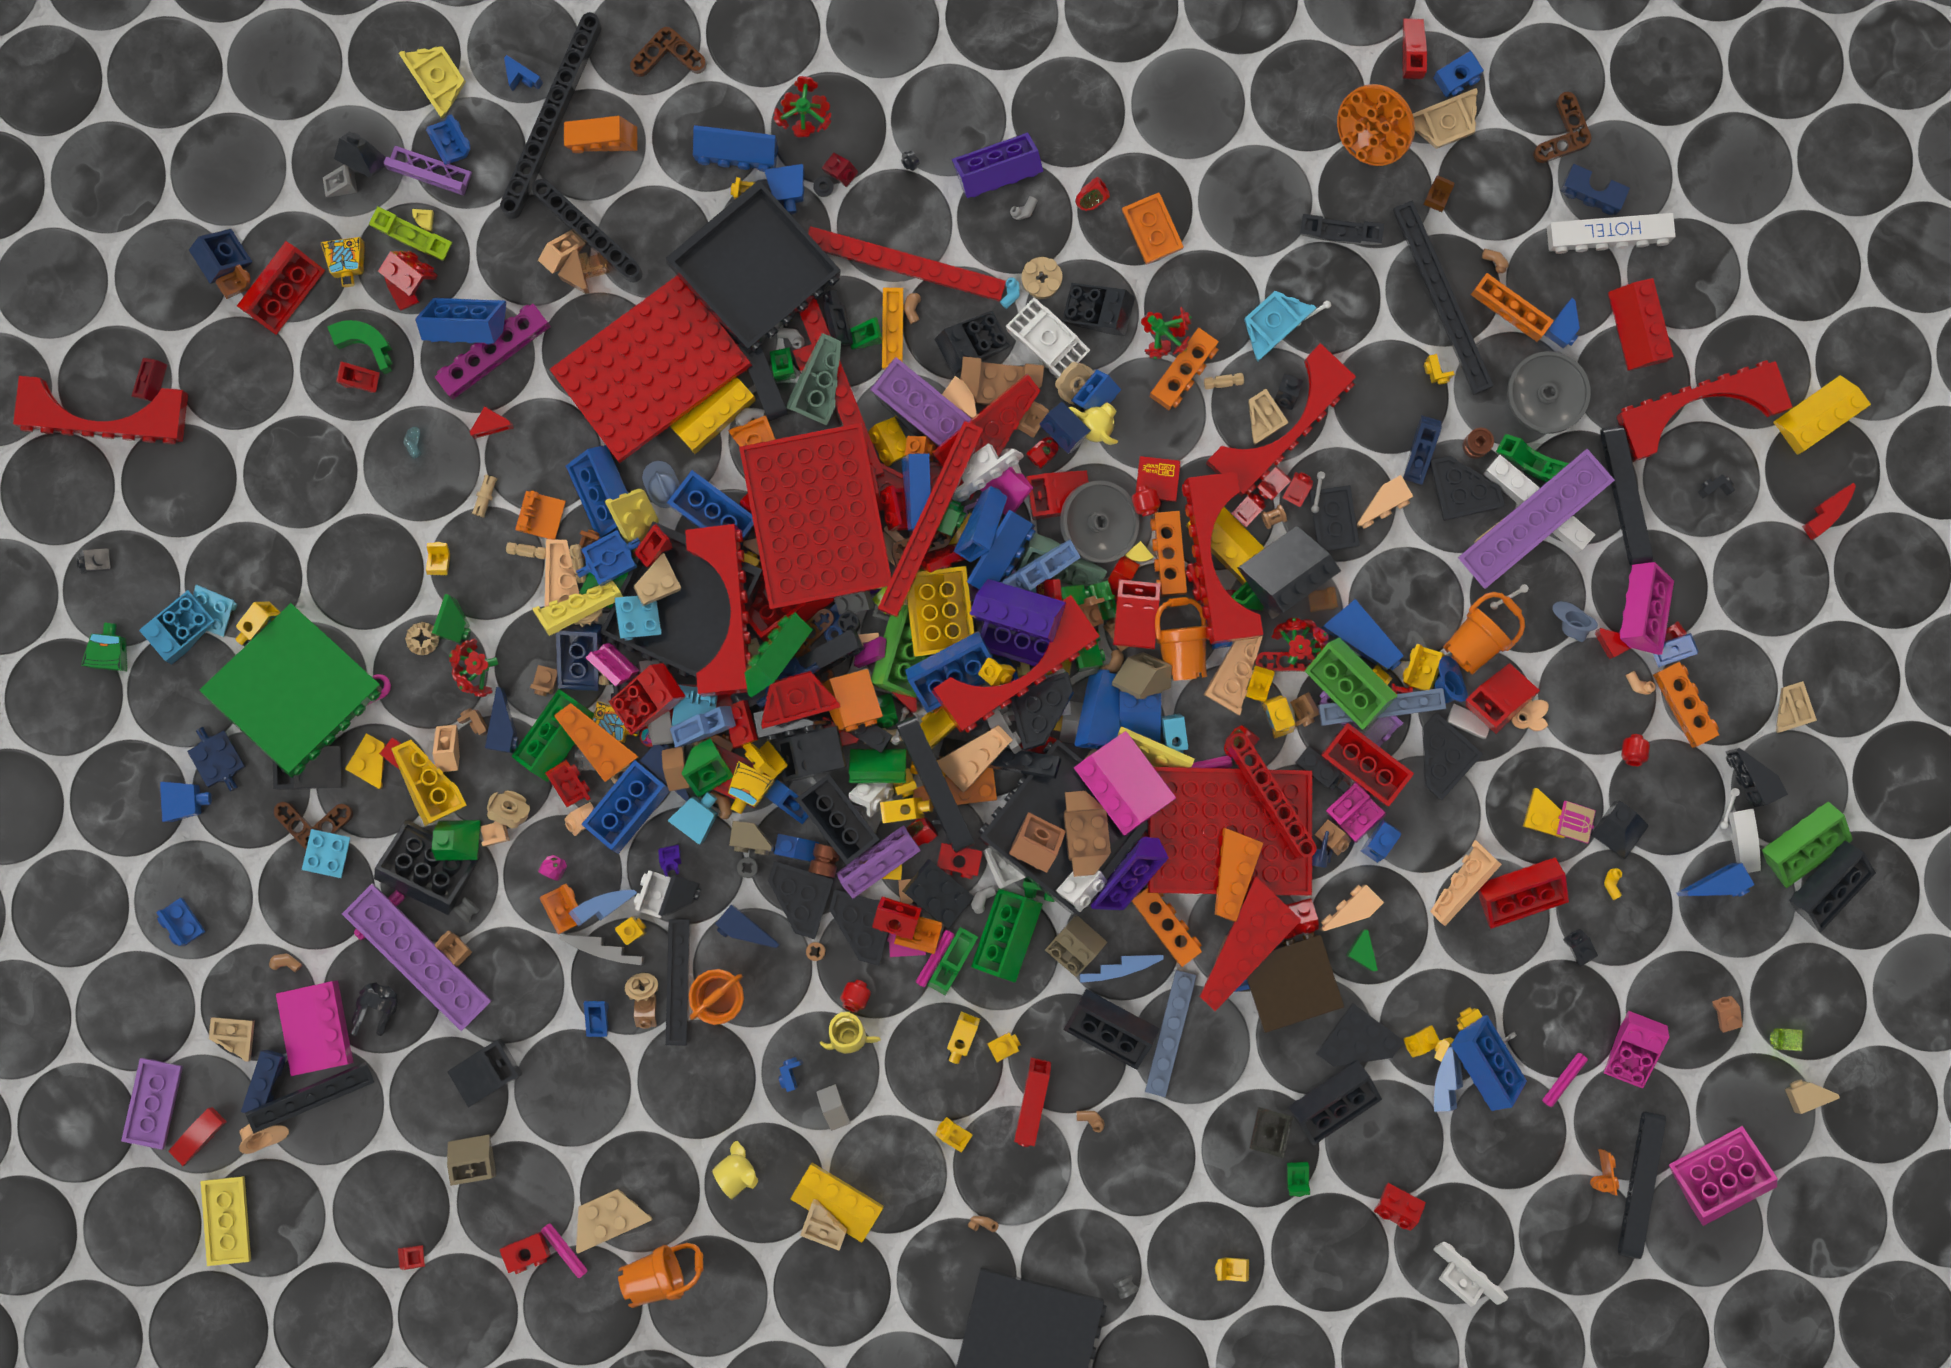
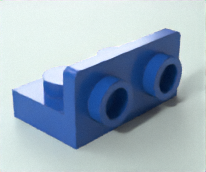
[156,898,205,946]

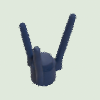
[1312,828,1342,868]

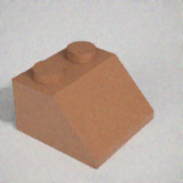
[1009,812,1066,873]

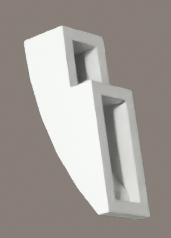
[1728,809,1761,873]

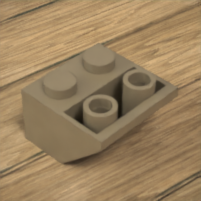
[1112,652,1172,699]
[729,821,775,855]
[1045,917,1107,977]
[447,1134,497,1186]

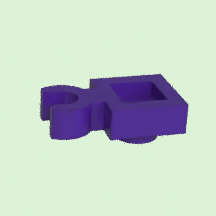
[658,844,681,877]

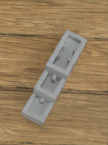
[637,660,673,745]
[559,935,645,965]

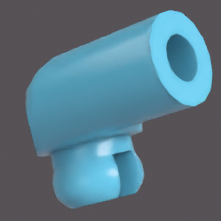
[1000,277,1020,309]

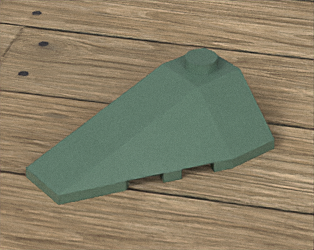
[786,333,841,425]
[1016,533,1107,587]

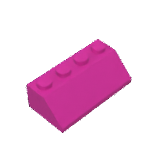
[1620,562,1674,655]

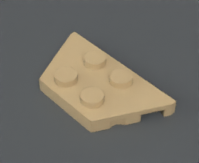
[1413,88,1478,149]
[576,1189,652,1254]

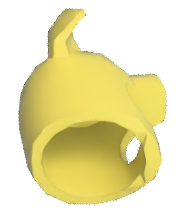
[1069,402,1118,445]
[820,1012,881,1054]
[712,1141,758,1200]

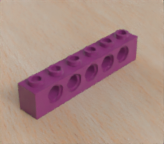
[435,303,551,400]

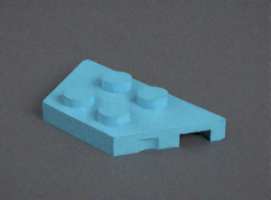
[1244,291,1316,361]

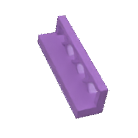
[384,146,472,196]
[836,825,921,899]

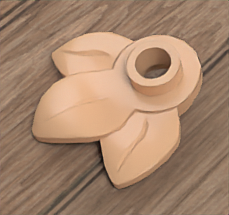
[1511,700,1549,731]

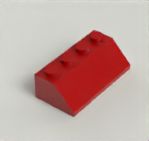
[237,241,325,335]
[1608,278,1674,371]
[1321,723,1414,807]
[1478,857,1569,929]

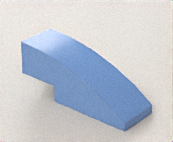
[670,706,736,748]
[569,890,637,927]
[1434,1047,1463,1112]

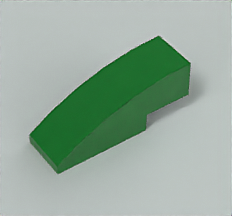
[927,927,978,996]

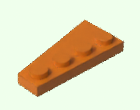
[554,703,638,782]
[913,768,997,808]
[1215,828,1263,922]

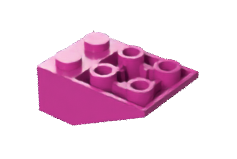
[1604,1011,1669,1088]

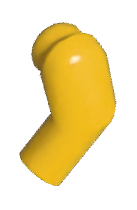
[1604,868,1622,900]

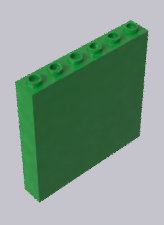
[199,603,382,778]

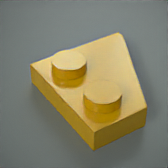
[1523,788,1564,838]

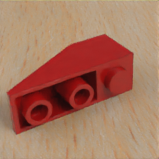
[1403,19,1427,79]

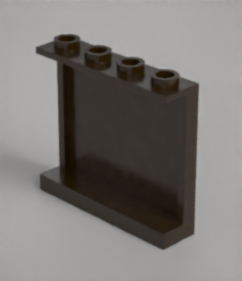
[1246,932,1344,1033]

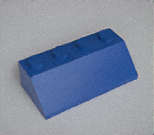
[693,125,778,172]
[415,298,506,344]
[566,445,628,538]
[667,470,754,548]
[967,510,1036,590]
[905,631,994,713]
[581,760,670,854]
[1451,1015,1527,1111]

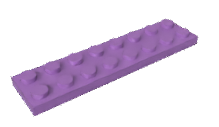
[1458,449,1615,589]
[342,884,492,1031]

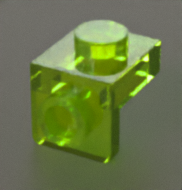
[1770,1028,1804,1051]

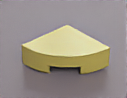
[412,209,434,232]
[1125,541,1154,562]

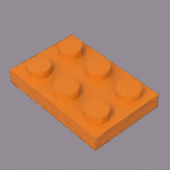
[1122,192,1184,265]

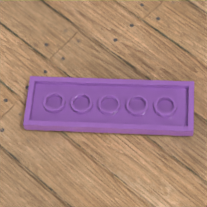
[870,357,971,446]

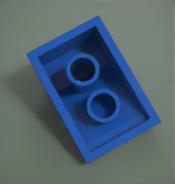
[1119,691,1161,743]
[1676,863,1754,897]

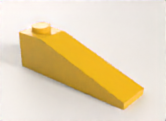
[391,740,467,826]

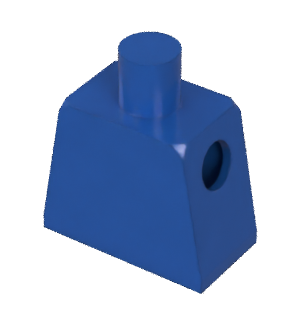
[764,164,804,215]
[160,782,212,822]
[1360,819,1401,863]

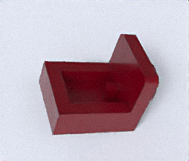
[822,152,858,187]

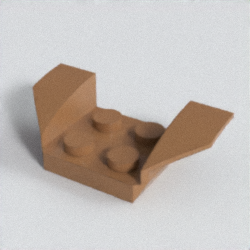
[961,357,1044,405]
[1064,791,1111,877]

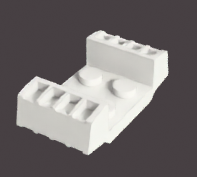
[1006,298,1090,379]

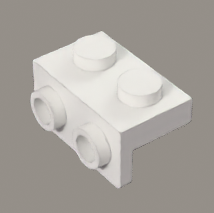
[849,783,894,817]
[983,848,1025,889]
[633,870,671,918]
[1056,870,1107,912]

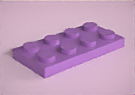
[121,1058,183,1150]

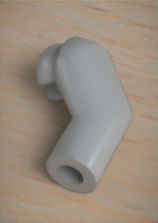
[1010,196,1038,220]
[778,327,805,349]
[735,408,764,426]
[971,885,996,914]

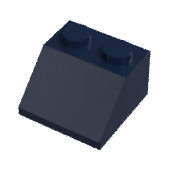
[189,229,252,284]
[1039,402,1091,454]

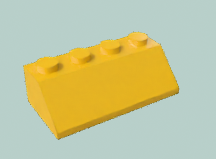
[1773,375,1871,455]
[670,377,756,454]
[1186,507,1264,585]
[920,709,956,749]
[790,1162,884,1243]

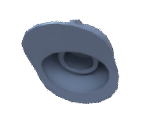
[642,461,680,508]
[1552,601,1598,642]

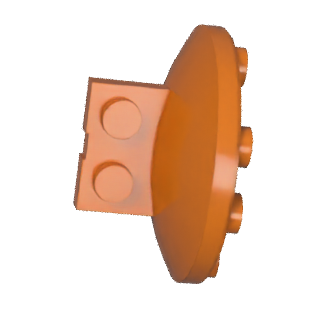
[1337,84,1415,166]

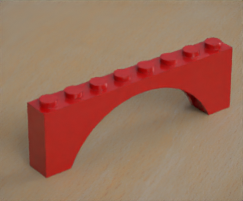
[1206,343,1356,497]
[1616,360,1793,462]
[13,376,188,445]
[1182,472,1263,644]
[685,524,752,697]
[932,595,1100,733]

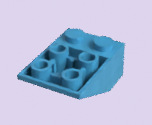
[139,590,215,665]

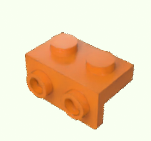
[540,884,578,935]
[894,917,943,954]

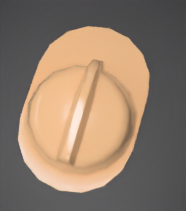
[239,1124,289,1154]

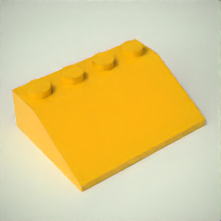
[907,566,974,657]

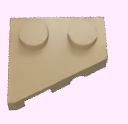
[1248,389,1289,445]
[634,553,681,606]
[1776,681,1817,733]
[209,1017,255,1062]
[800,1199,847,1250]

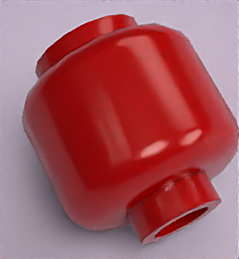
[1131,485,1161,517]
[1621,734,1650,766]
[840,980,871,1012]

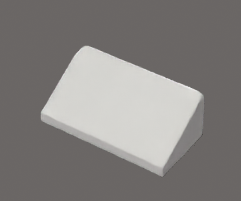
[1446,704,1490,739]

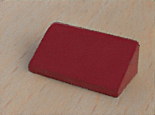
[132,358,167,402]

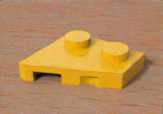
[345,733,386,789]

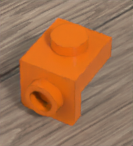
[905,436,936,462]

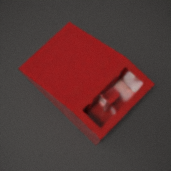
[1026,470,1089,521]
[1113,579,1161,649]
[609,663,686,735]
[1466,663,1540,734]

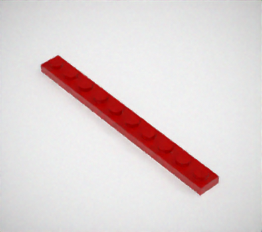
[808,226,1006,302]
[799,298,884,477]
[878,421,984,618]

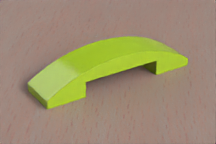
[369,206,452,261]

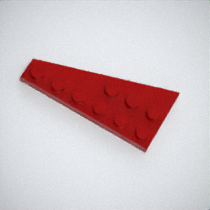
[1199,876,1301,1011]

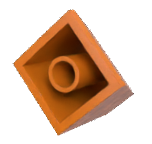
[823,669,883,732]

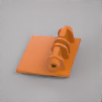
[515,491,566,540]
[1590,1149,1619,1196]

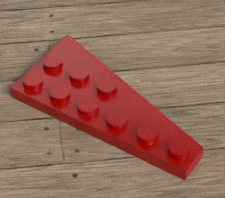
[931,374,1041,501]

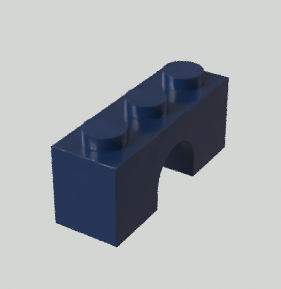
[1560,164,1630,215]
[241,1050,287,1113]

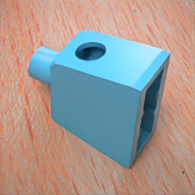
[1161,713,1188,754]
[668,792,718,845]

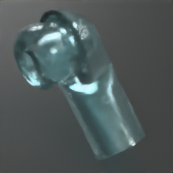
[404,427,421,458]

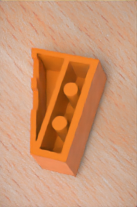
[564,116,637,153]

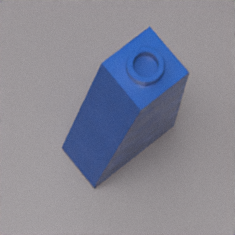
[902,454,931,531]
[954,486,1007,562]
[1321,599,1404,671]
[1075,670,1120,750]

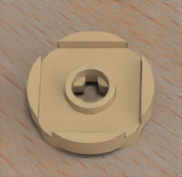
[1021,257,1062,299]
[1055,362,1094,404]
[487,791,530,828]

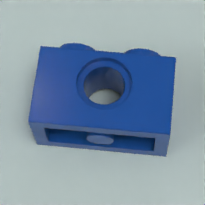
[1433,51,1484,98]

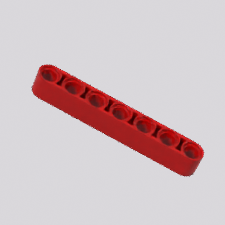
[1225,733,1316,858]

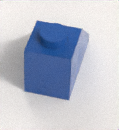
[1544,298,1580,349]
[1071,369,1121,409]
[764,780,809,824]

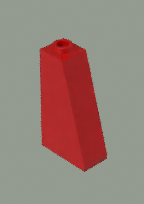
[1014,1058,1051,1147]

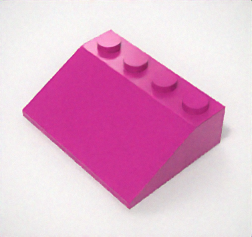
[1074,731,1176,836]
[276,981,353,1076]
[1669,1126,1778,1226]

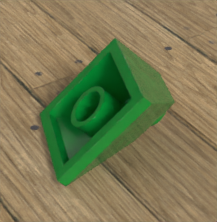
[432,594,471,644]
[681,738,733,797]
[432,820,481,860]

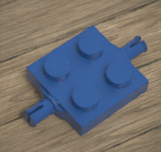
[576,530,641,586]

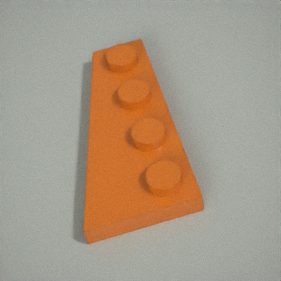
[728,415,776,447]

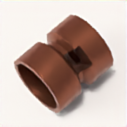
[1462,427,1494,459]
[808,843,840,878]

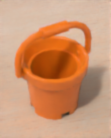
[1443,592,1525,675]
[1155,597,1207,681]
[689,969,744,1025]
[618,1243,703,1308]

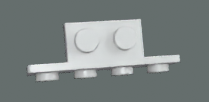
[952,443,1024,501]
[1433,1242,1508,1307]

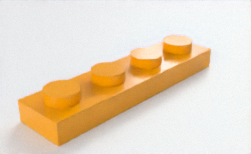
[882,288,903,370]

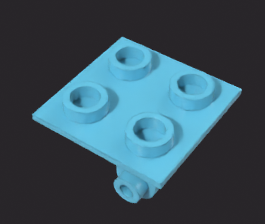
[193,585,237,637]
[614,596,661,641]
[671,685,718,726]
[302,829,351,878]

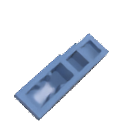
[1000,540,1081,591]
[1079,955,1163,983]

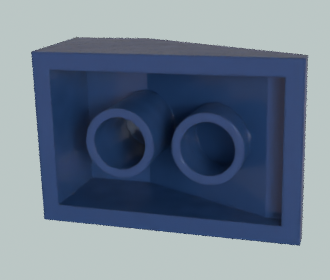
[556,623,603,691]

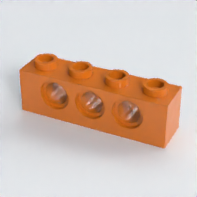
[1471,273,1554,342]
[1149,328,1219,410]
[1150,511,1187,597]
[1653,661,1719,748]
[1131,887,1202,967]

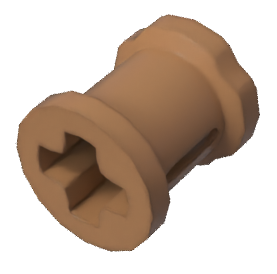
[1261,505,1287,529]
[806,942,826,961]

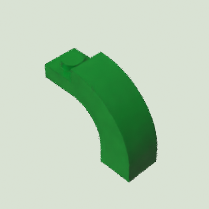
[327,320,393,374]
[1496,434,1569,483]

